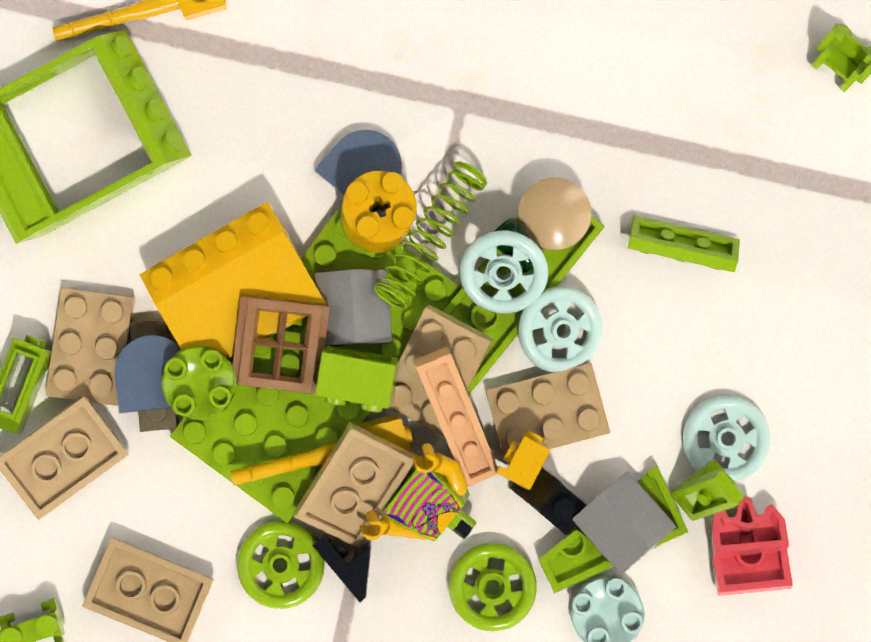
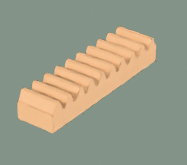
[413,346,498,487]

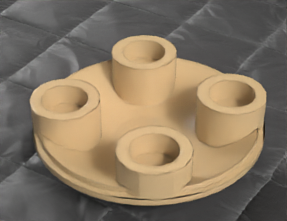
[518,177,591,250]

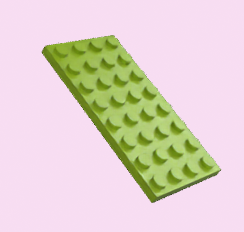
[170,204,461,524]

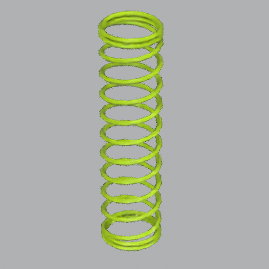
[373,161,487,309]

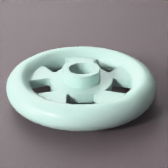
[460,230,548,314]
[518,286,602,372]
[683,395,770,482]

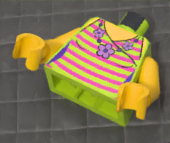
[360,443,477,541]

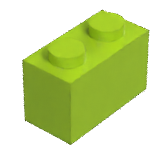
[315,346,400,412]

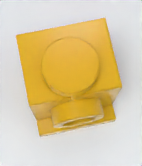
[495,430,551,490]

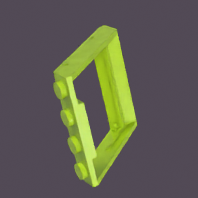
[0,30,192,244]

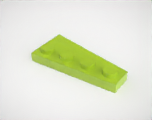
[539,465,689,594]

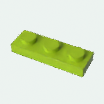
[628,215,740,273]

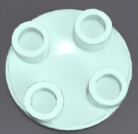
[571,576,645,642]

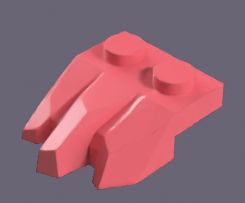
[712,496,793,596]

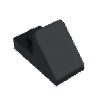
[509,467,587,535]
[312,535,372,603]

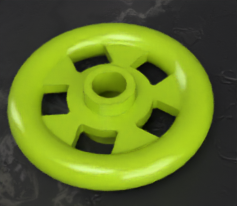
[237,521,325,609]
[449,543,537,632]

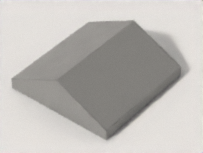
[315,269,392,346]
[572,471,677,576]

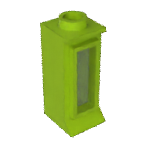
[0,335,51,434]

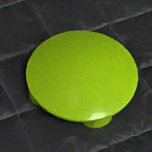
[162,346,236,420]

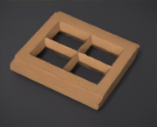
[232,295,330,393]

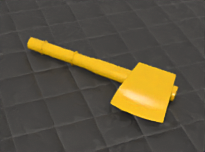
[52,0,227,41]
[230,414,415,486]

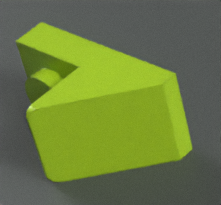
[670,460,745,521]

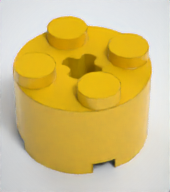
[340,171,417,253]

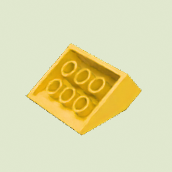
[139,201,327,360]

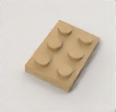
[45,288,135,406]
[390,304,493,436]
[486,362,611,461]
[0,395,129,520]
[294,422,414,548]
[82,537,215,642]

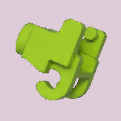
[811,23,871,93]
[0,597,66,642]

